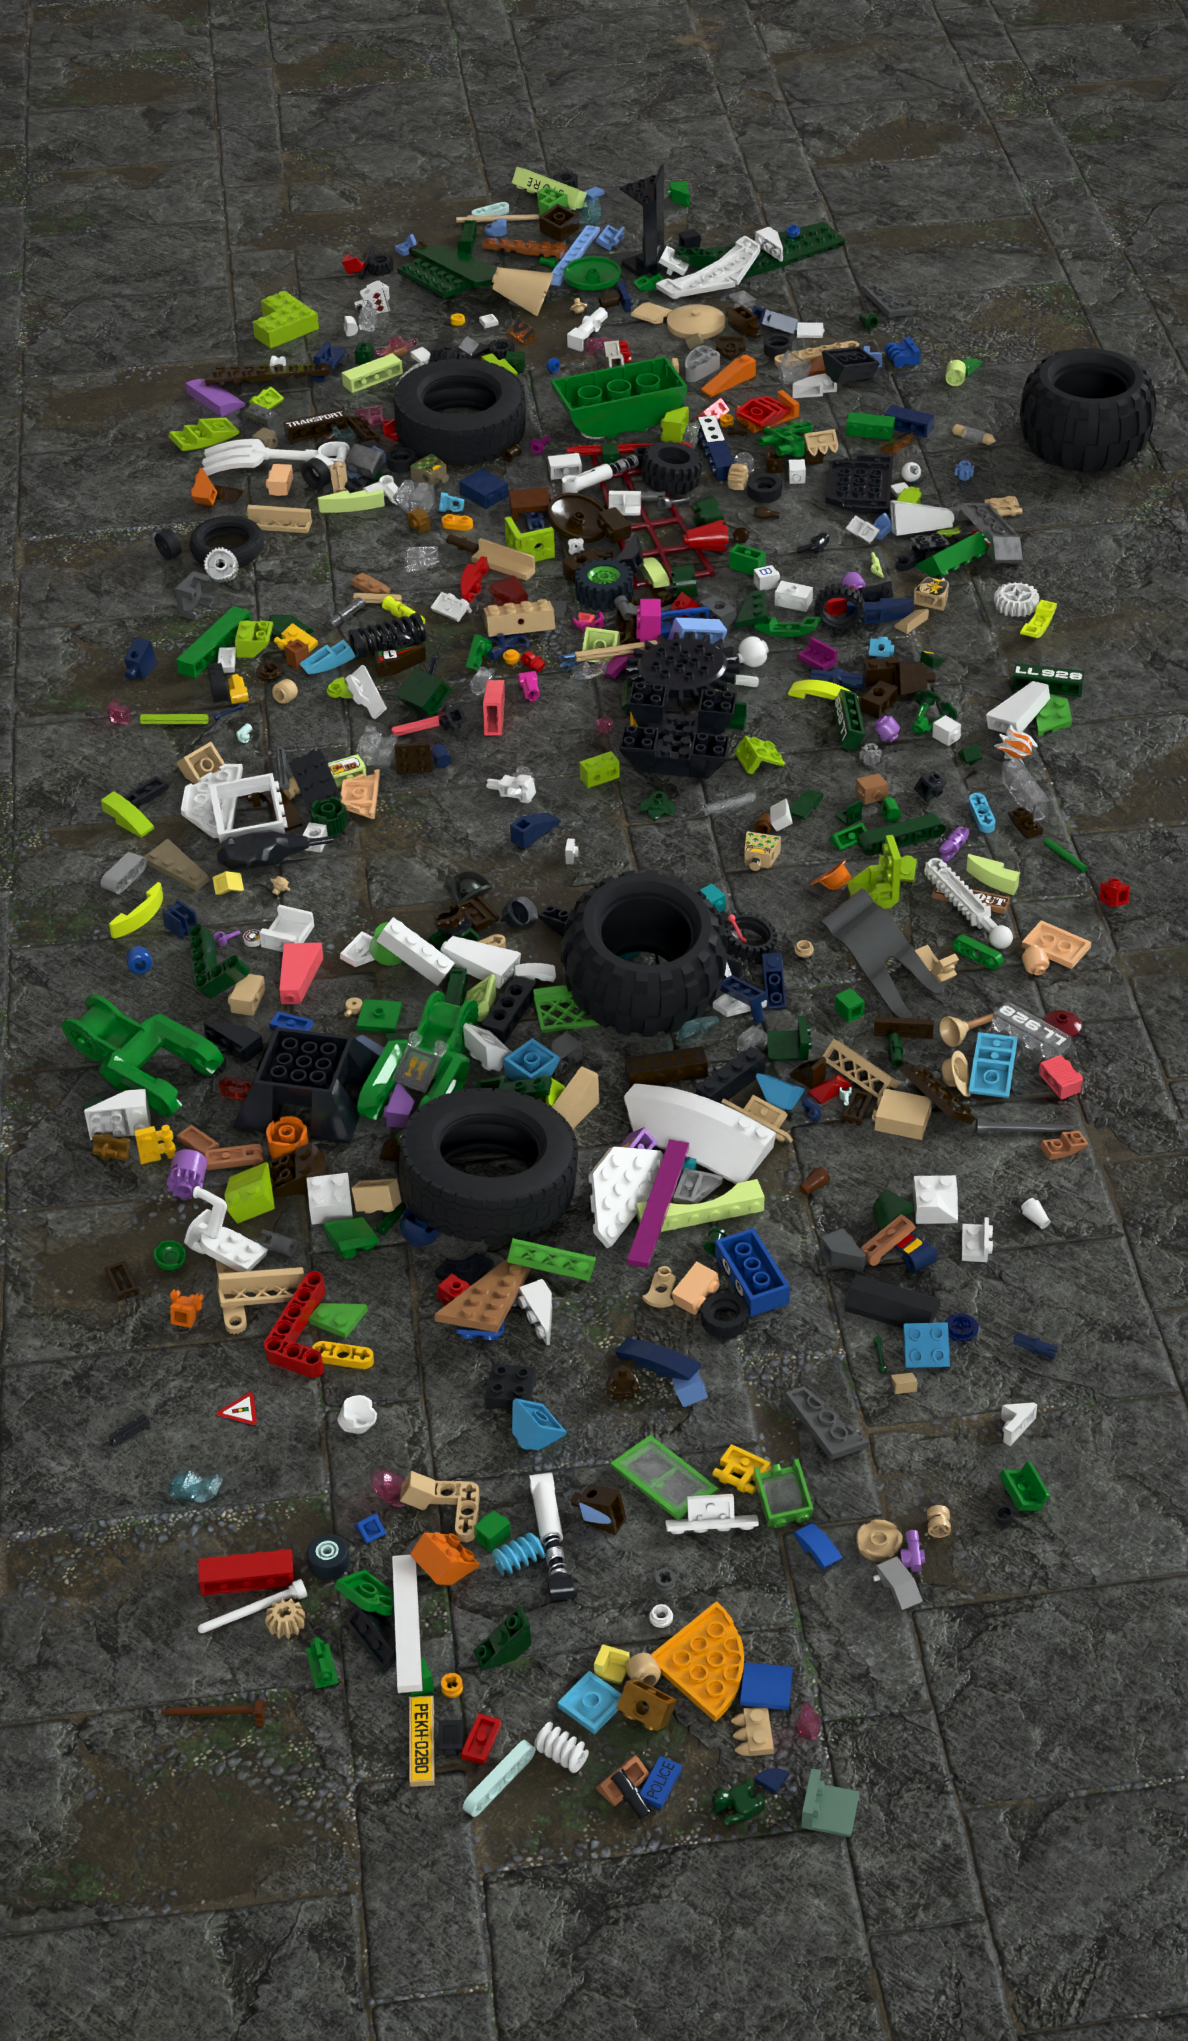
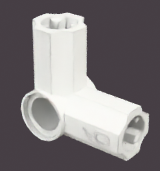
[363,475,404,505]

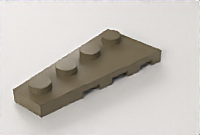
[144,839,209,891]

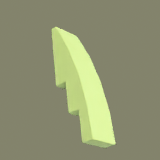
[317,490,385,513]
[640,557,670,588]

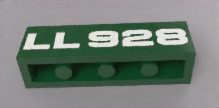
[1012,663,1085,697]
[833,689,865,751]

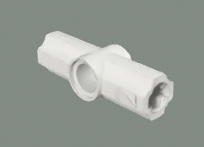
[578,307,608,334]

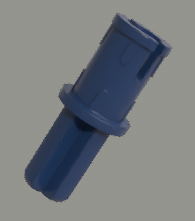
[1013,1333,1058,1360]

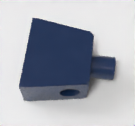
[124,637,157,680]

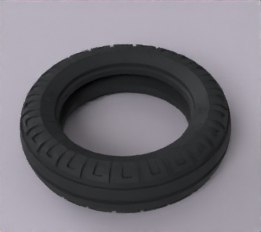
[189,515,264,568]

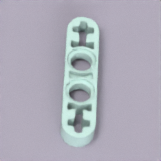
[463,1740,536,1817]

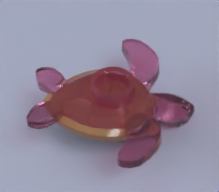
[374,336,417,358]

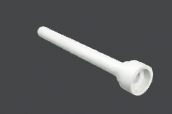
[198,1579,307,1633]

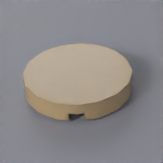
[856,1519,903,1562]

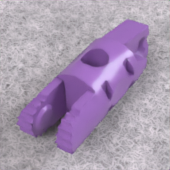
[939,827,969,863]

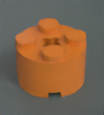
[266,1116,309,1160]

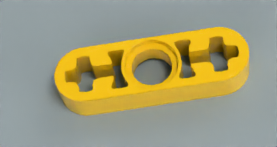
[312,1341,374,1369]

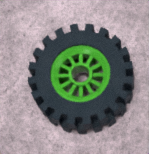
[575,558,633,612]

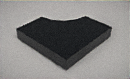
[435,1253,494,1286]

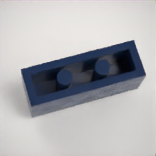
[884,405,935,438]

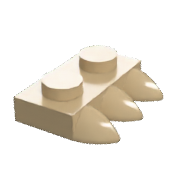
[804,429,838,456]
[731,1707,774,1756]

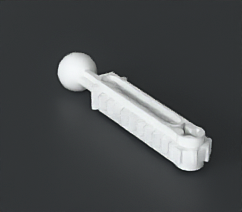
[924,858,1013,949]

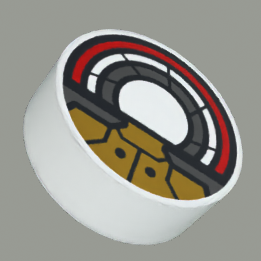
[243,930,261,947]

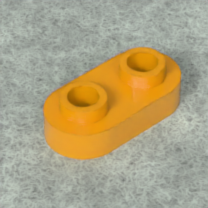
[441,514,473,531]

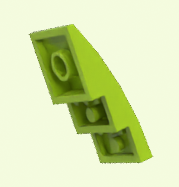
[169,418,239,451]

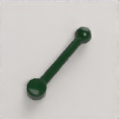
[873,1336,887,1373]

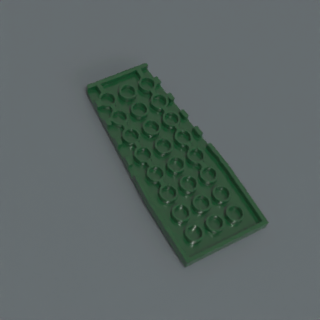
[716,222,845,279]

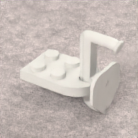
[184,1186,268,1272]

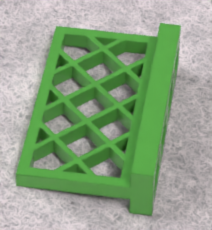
[533,985,600,1033]

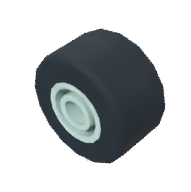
[306,1534,350,1580]

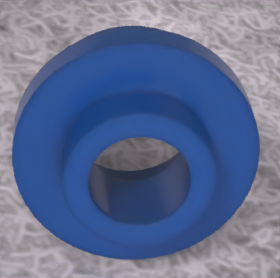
[786,225,800,237]
[546,358,560,373]

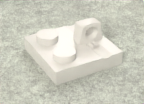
[658,246,689,276]

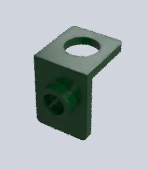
[835,800,863,826]

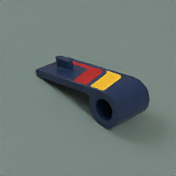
[894,1232,938,1273]

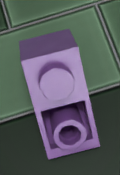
[383,1084,415,1128]

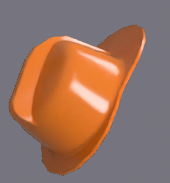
[809,859,851,890]

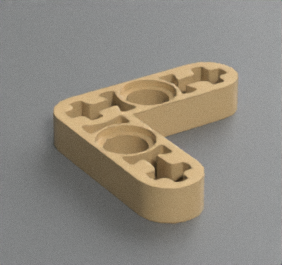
[429,1481,480,1542]

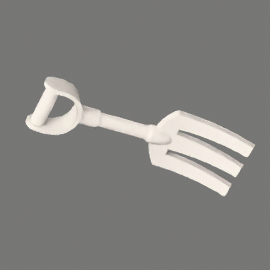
[202,439,350,476]

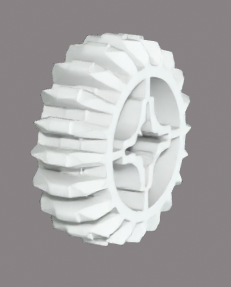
[994,582,1039,618]

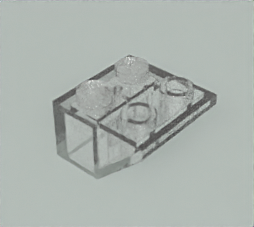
[393,480,435,513]

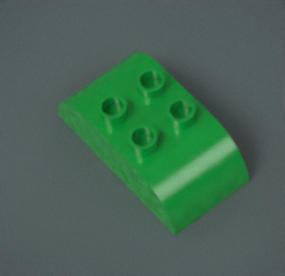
[550,356,687,438]

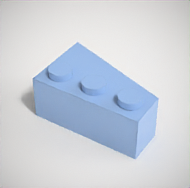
[668,618,727,644]

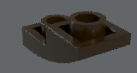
[1008,807,1043,839]

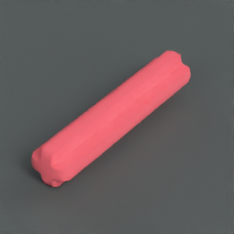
[391,716,441,737]

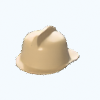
[942,1051,971,1097]

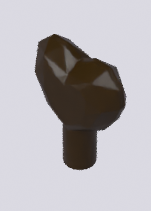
[754,506,780,519]

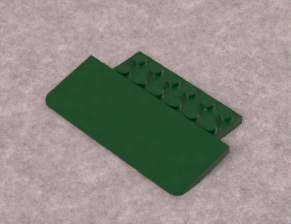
[397,245,497,299]

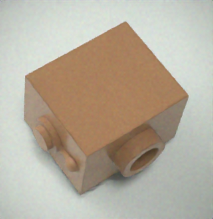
[856,773,888,805]

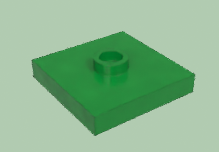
[357,999,402,1033]

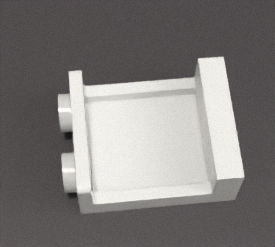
[259,905,314,952]

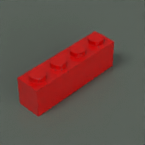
[198,1549,295,1596]

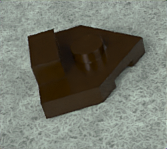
[716,336,746,361]

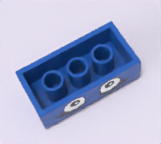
[715,1228,790,1317]

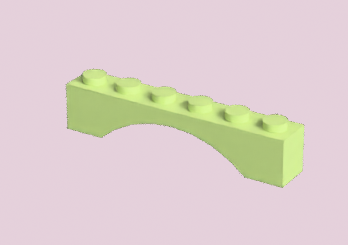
[637,1179,764,1232]

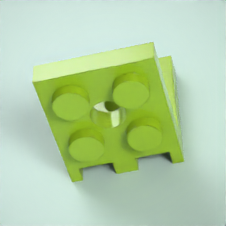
[505,516,555,562]

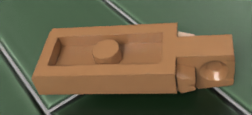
[351,572,390,594]

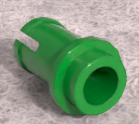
[539,255,558,269]

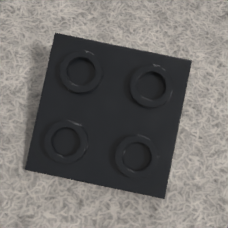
[910,533,951,552]

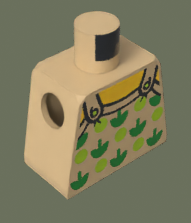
[744,831,781,871]

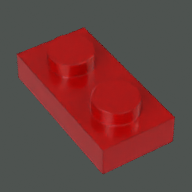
[461,1713,502,1766]

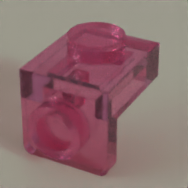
[107,698,131,725]

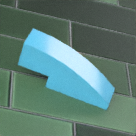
[299,639,356,674]

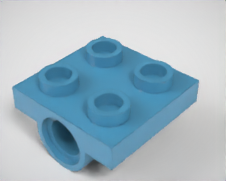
[903,1322,950,1368]

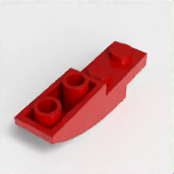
[460,556,489,604]

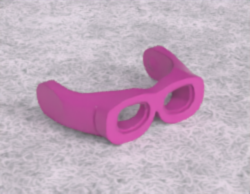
[572,612,605,632]

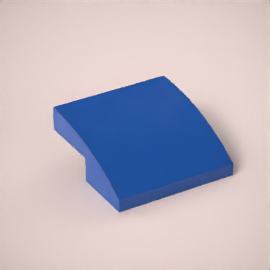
[740,1662,793,1710]

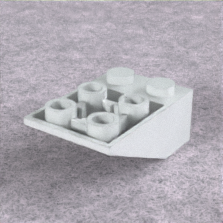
[84,1089,151,1140]

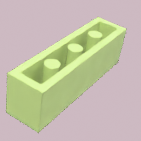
[342,353,403,393]

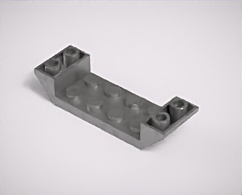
[949,503,1023,564]

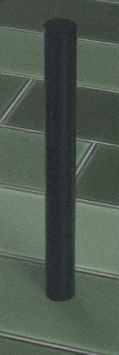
[358,246,375,279]

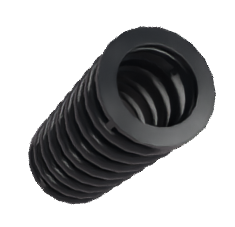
[348,613,426,659]

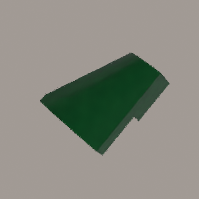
[872,1189,914,1231]

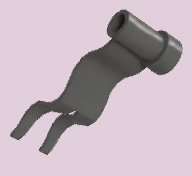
[614,596,673,620]

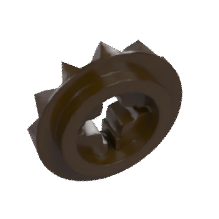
[256,662,284,682]

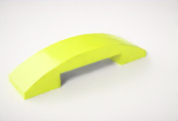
[1020,600,1057,638]
[788,680,859,701]
[109,882,163,939]

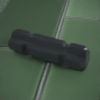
[109,1414,150,1446]

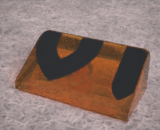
[507,319,536,345]
[881,432,913,454]

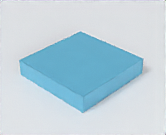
[558,1671,621,1735]

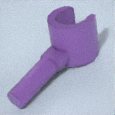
[214,930,241,946]

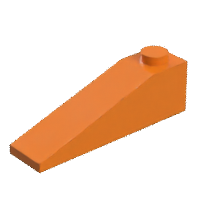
[701,355,756,397]

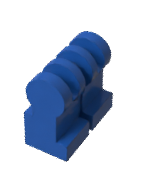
[884,337,920,368]

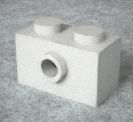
[775,581,813,612]

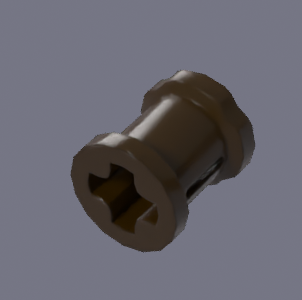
[502,443,522,463]

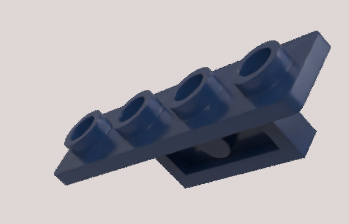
[311,342,347,382]

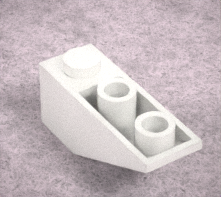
[755,227,783,261]
[518,1279,552,1346]

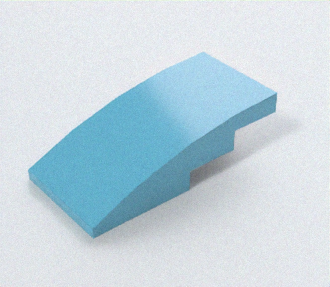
[969,1032,1018,1098]

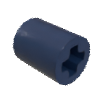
[430,744,451,768]

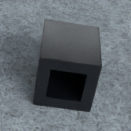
[679,229,702,248]

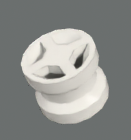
[270,356,286,366]

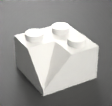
[913,1175,958,1224]

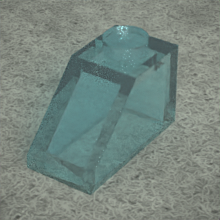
[581,199,602,223]

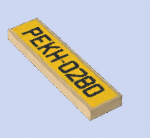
[409,1696,435,1787]

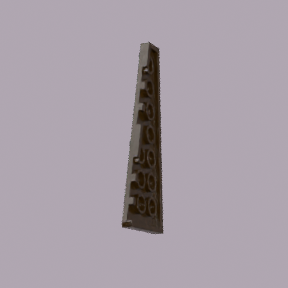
[205,363,332,386]

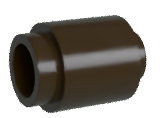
[598,291,621,309]

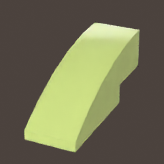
[966,854,1020,895]

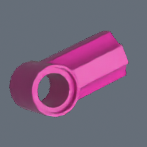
[518,671,540,701]

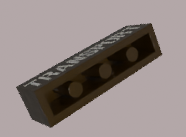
[283,409,349,443]

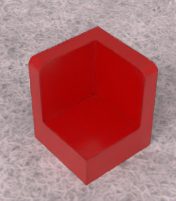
[342,254,366,274]

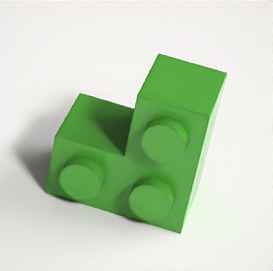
[537,187,568,217]

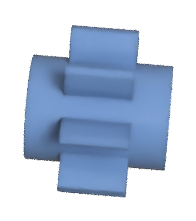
[955,461,974,481]

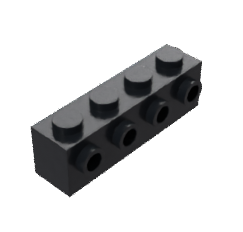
[696,1046,766,1104]

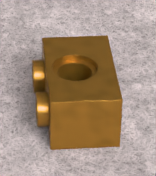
[616,1678,677,1731]

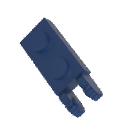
[617,281,633,312]

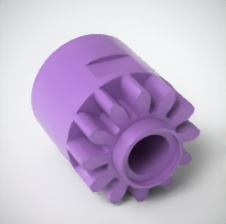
[166,1149,207,1199]

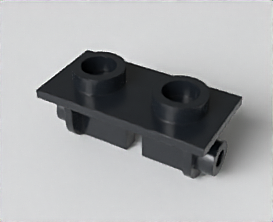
[860,581,894,602]

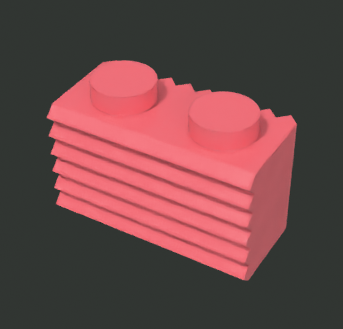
[1039,1055,1083,1100]

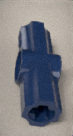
[810,668,863,690]

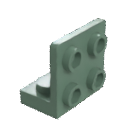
[801,1768,859,1837]

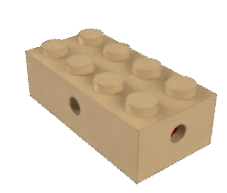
[484,599,555,637]

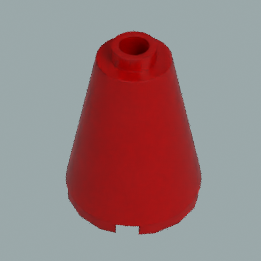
[682,520,728,553]

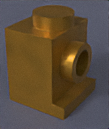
[407,507,431,534]

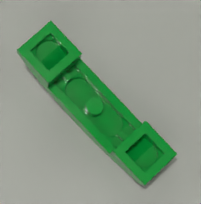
[754,617,821,637]

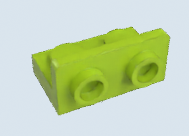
[249,387,284,410]

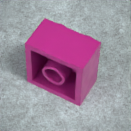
[637,599,661,643]

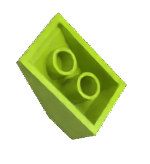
[224,1162,275,1224]

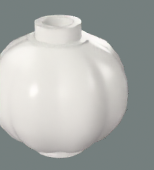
[736,636,769,667]

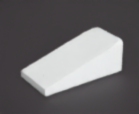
[770,799,793,831]

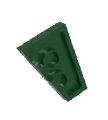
[734,590,769,629]

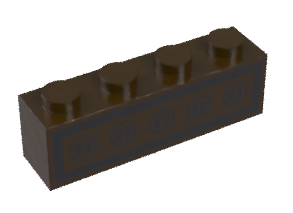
[625,1046,708,1088]

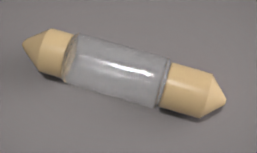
[951,424,996,445]

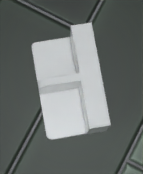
[609,491,641,515]

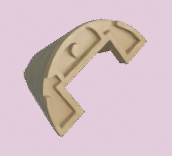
[492,267,554,316]

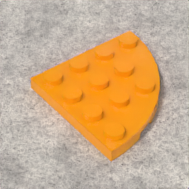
[651,1601,744,1722]

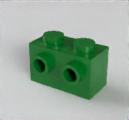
[729,544,766,576]

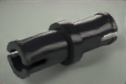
[610,1769,653,1820]

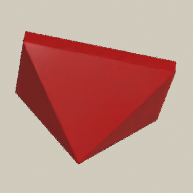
[808,1073,851,1105]

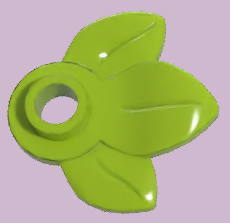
[327,677,354,699]

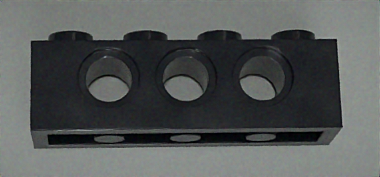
[480,975,537,1044]

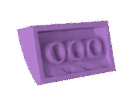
[185,379,246,417]

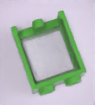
[752,1459,814,1528]

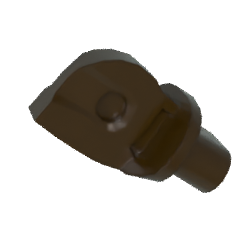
[316,432,338,450]

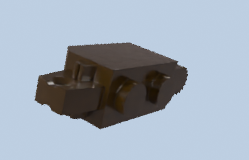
[725,306,760,339]

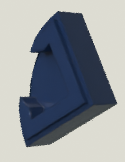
[755,1768,789,1795]

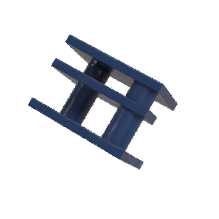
[161,899,198,939]

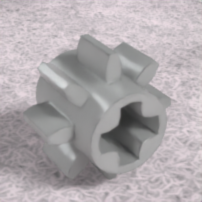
[859,743,882,766]

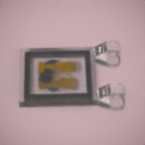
[391,1031,448,1093]

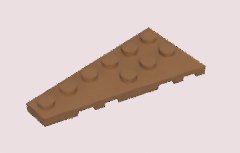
[435,1258,532,1333]

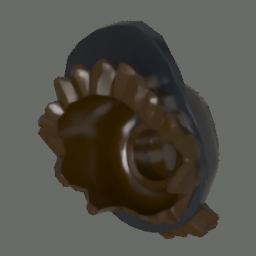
[434,904,473,937]

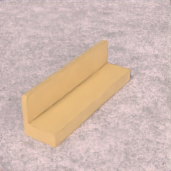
[471,538,535,581]

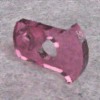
[586,336,613,353]

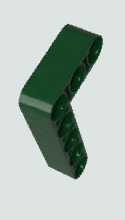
[189,924,251,999]

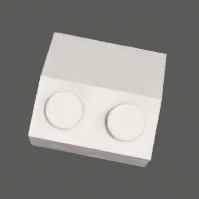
[463,1023,512,1072]

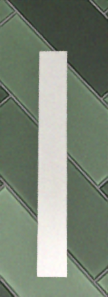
[392,1555,422,1693]

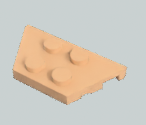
[341,769,380,819]

